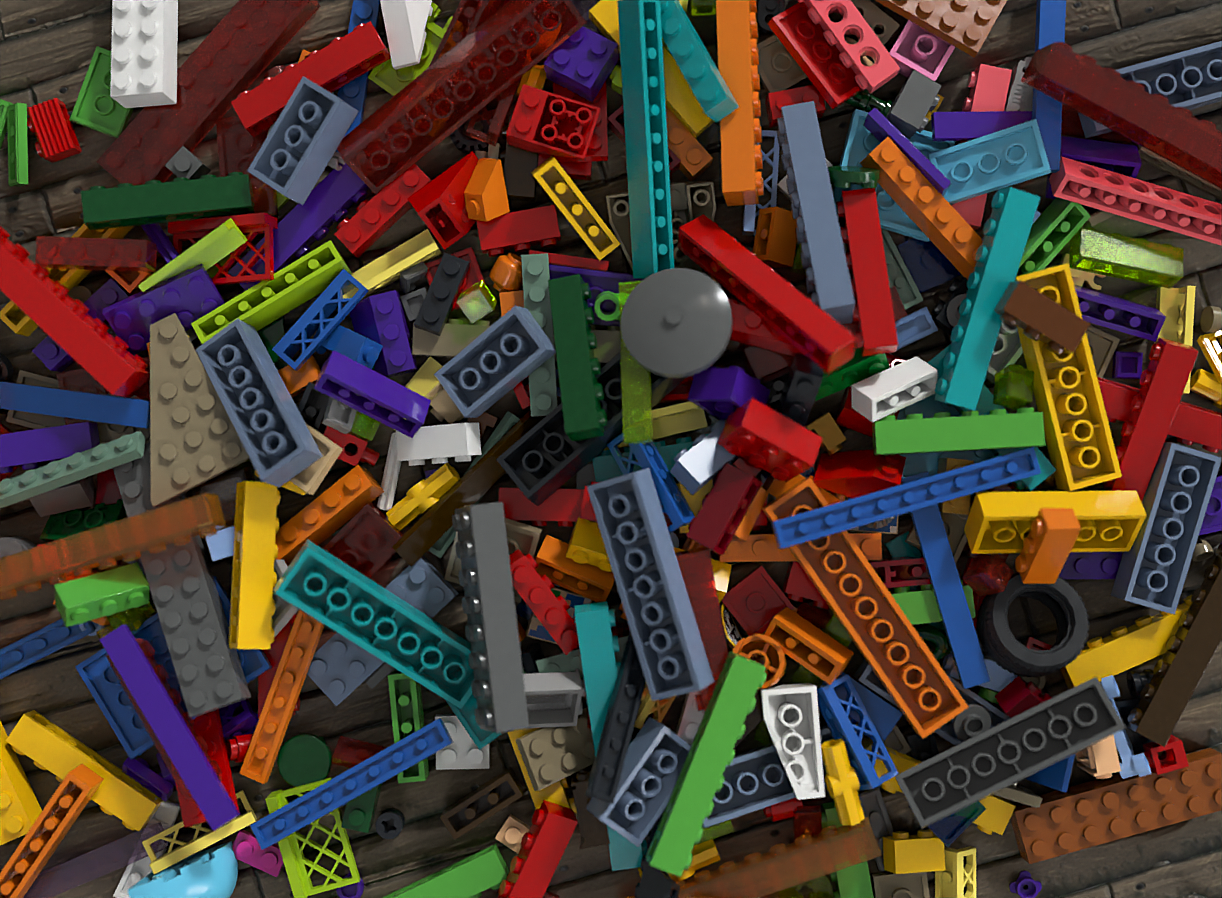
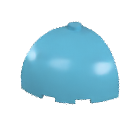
[127,841,238,898]

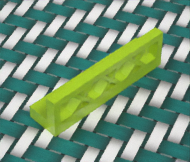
[138,218,248,292]

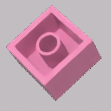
[889,20,955,82]

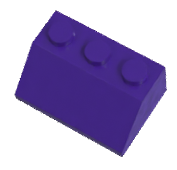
[1045,136,1142,199]
[350,290,419,378]

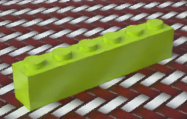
[191,240,352,344]

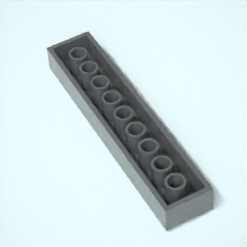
[113,442,251,717]

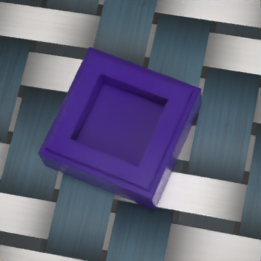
[1112,351,1143,380]

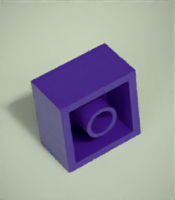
[543,20,619,102]
[688,366,770,420]

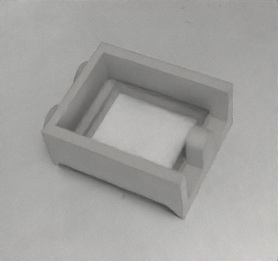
[523,669,586,729]

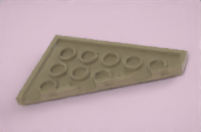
[150,313,250,508]

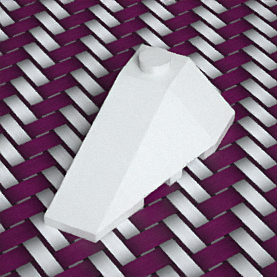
[380,0,433,70]
[761,682,825,800]

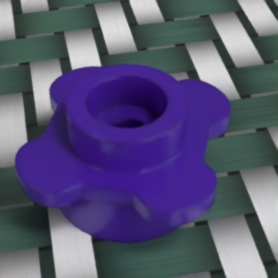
[1009,870,1042,898]

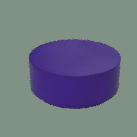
[336,874,364,898]

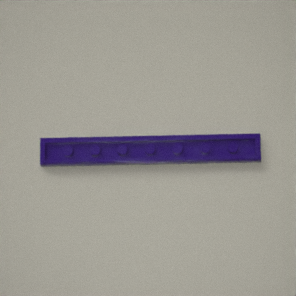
[100,624,240,831]

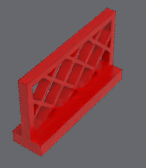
[168,212,278,285]

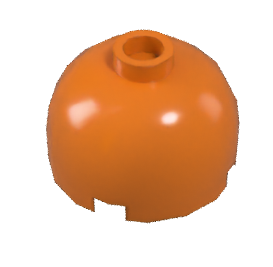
[732,634,786,690]

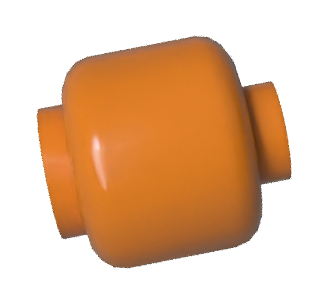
[489,252,523,292]

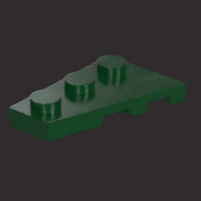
[40,499,127,550]

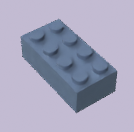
[247,76,359,205]
[434,306,556,418]
[586,717,691,847]

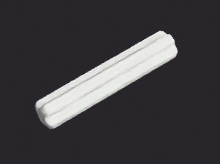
[377,432,402,511]

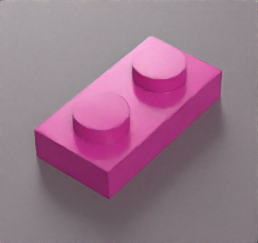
[232,829,284,877]

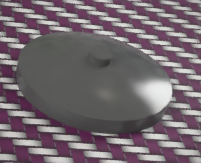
[621,268,733,378]

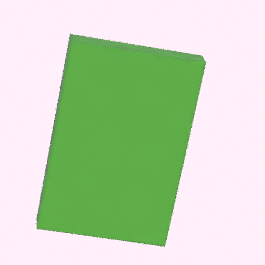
[70,46,134,140]

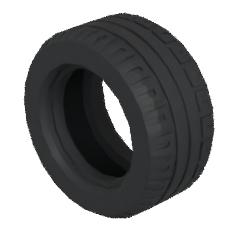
[977,572,1089,677]

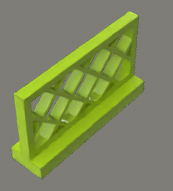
[265,778,361,898]

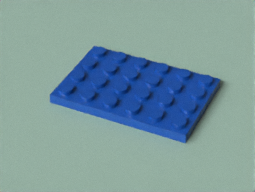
[75,576,273,759]

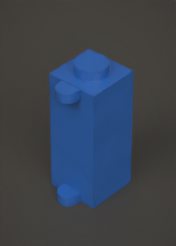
[313,318,383,370]

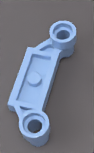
[1100,675,1151,779]

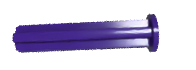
[140,223,179,264]

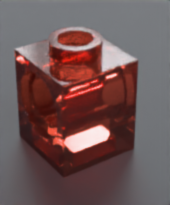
[963,553,1013,597]

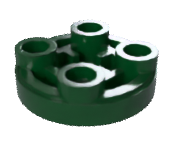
[827,166,880,188]
[277,733,332,787]

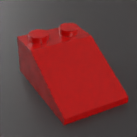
[813,450,906,499]

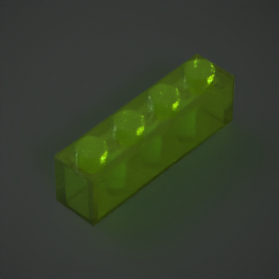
[1069,227,1184,289]

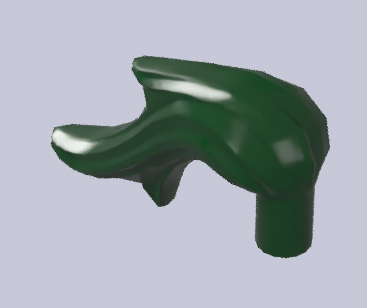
[914,623,951,662]

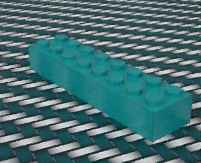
[275,539,475,709]

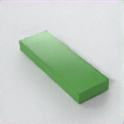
[7,103,28,187]

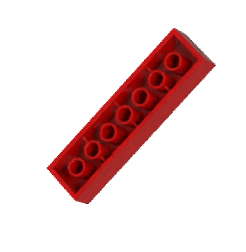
[0,226,150,398]

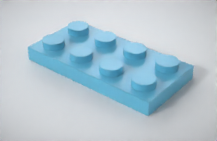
[929,119,1051,205]

